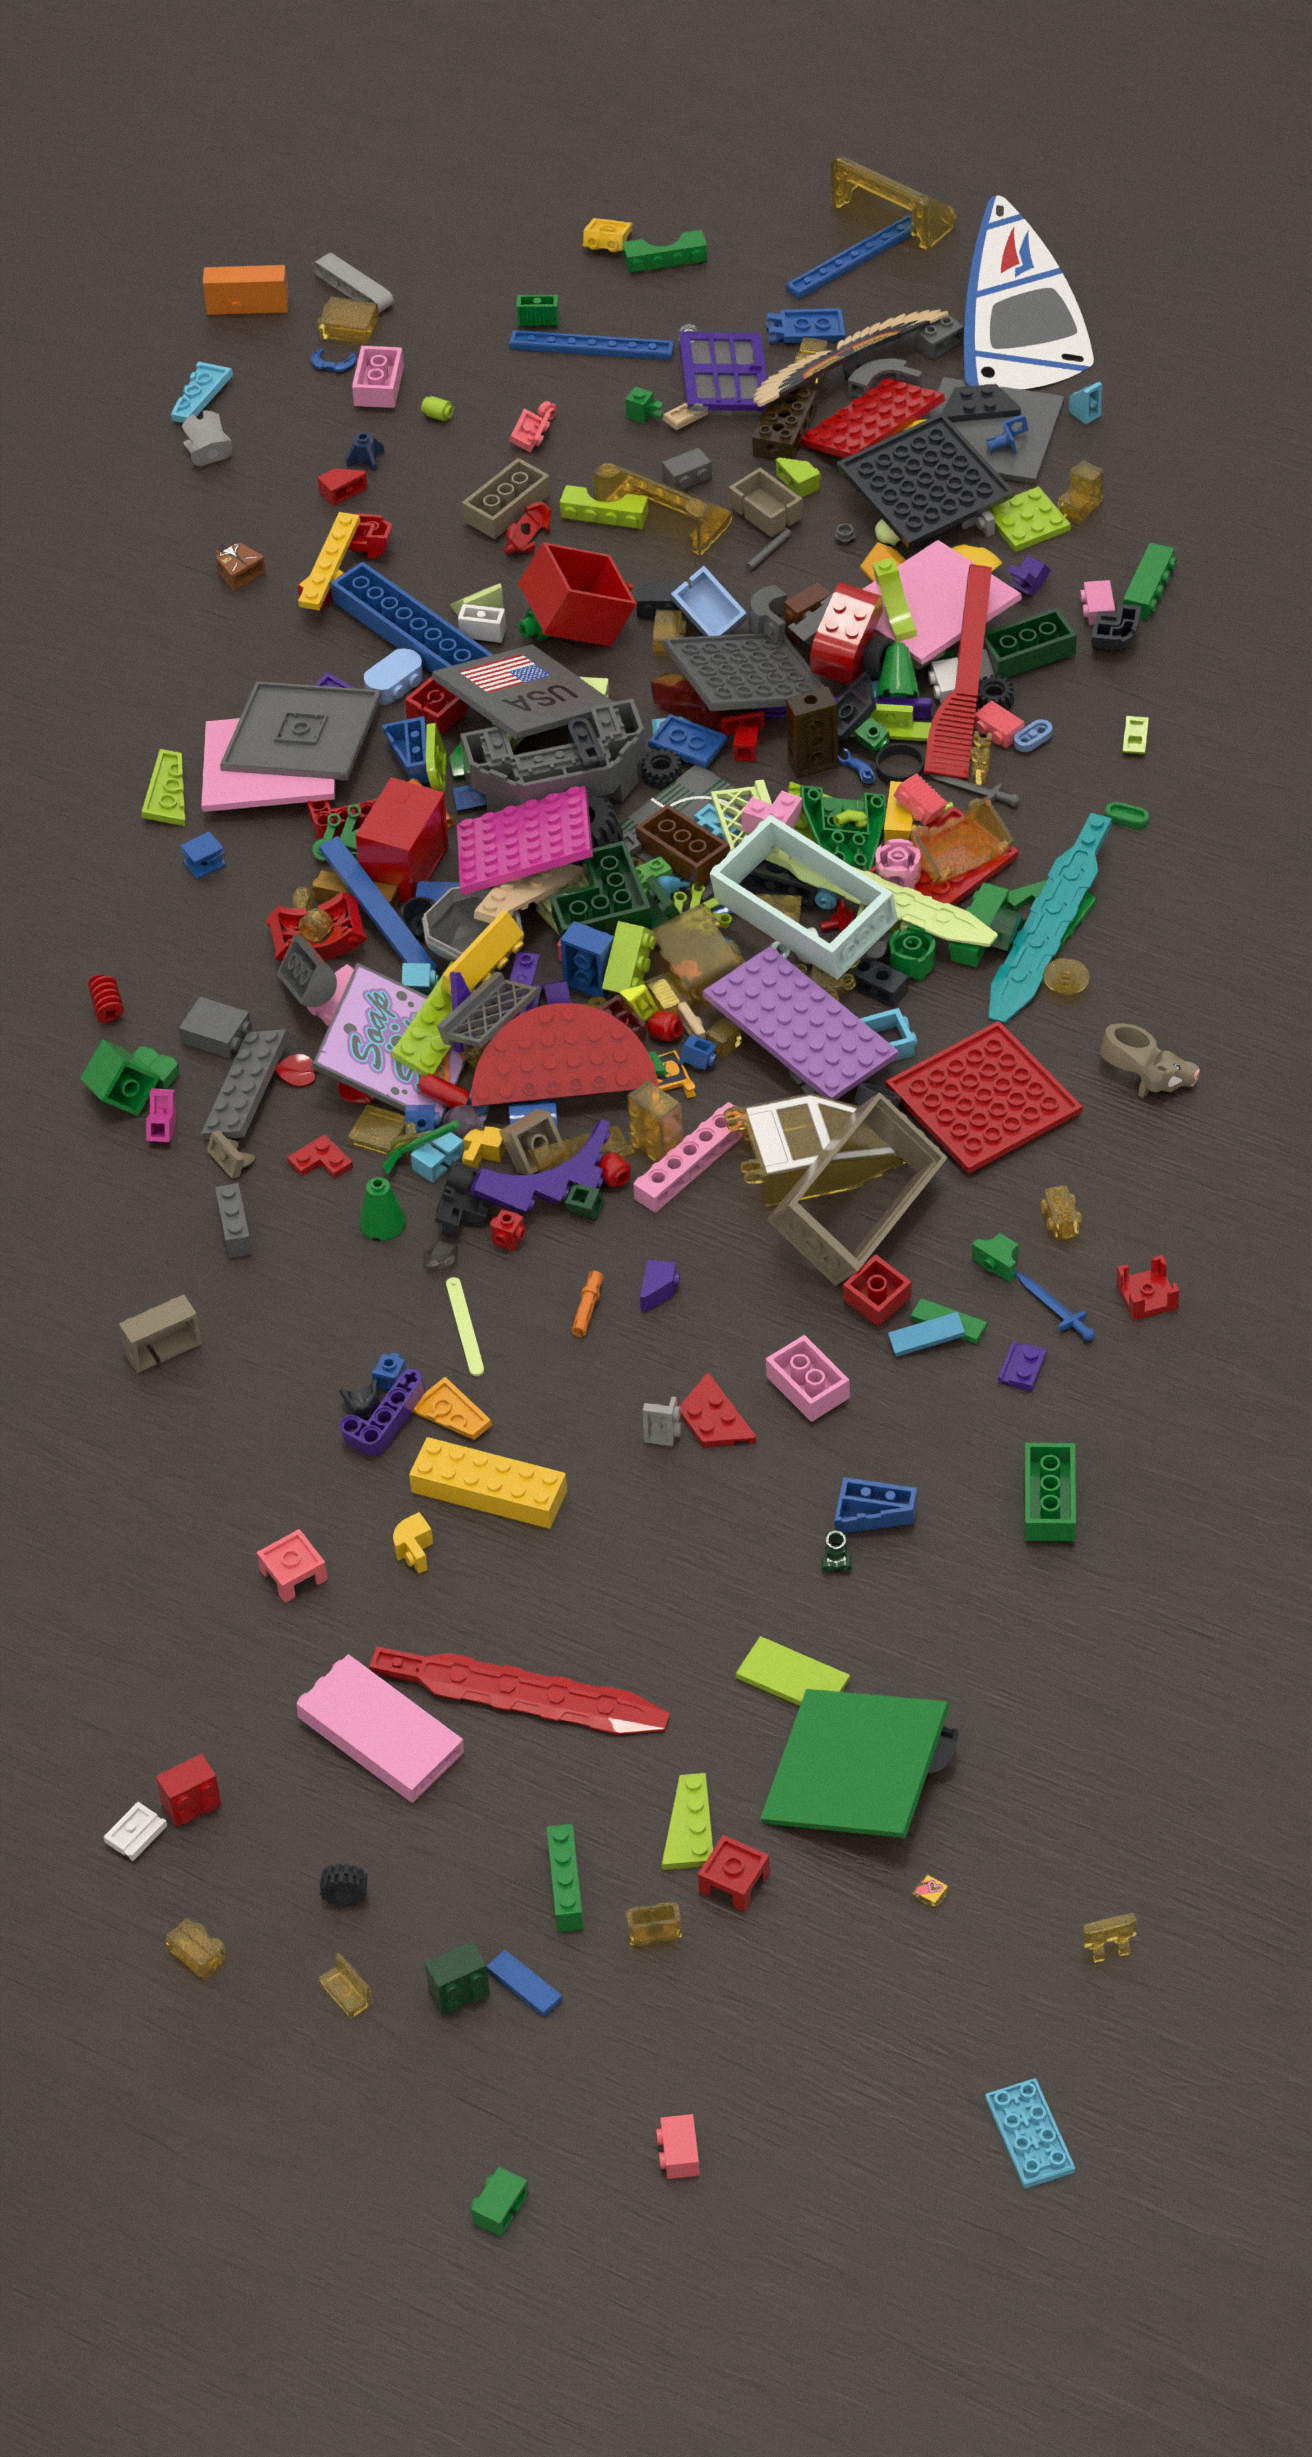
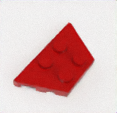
[680,1373,757,1447]

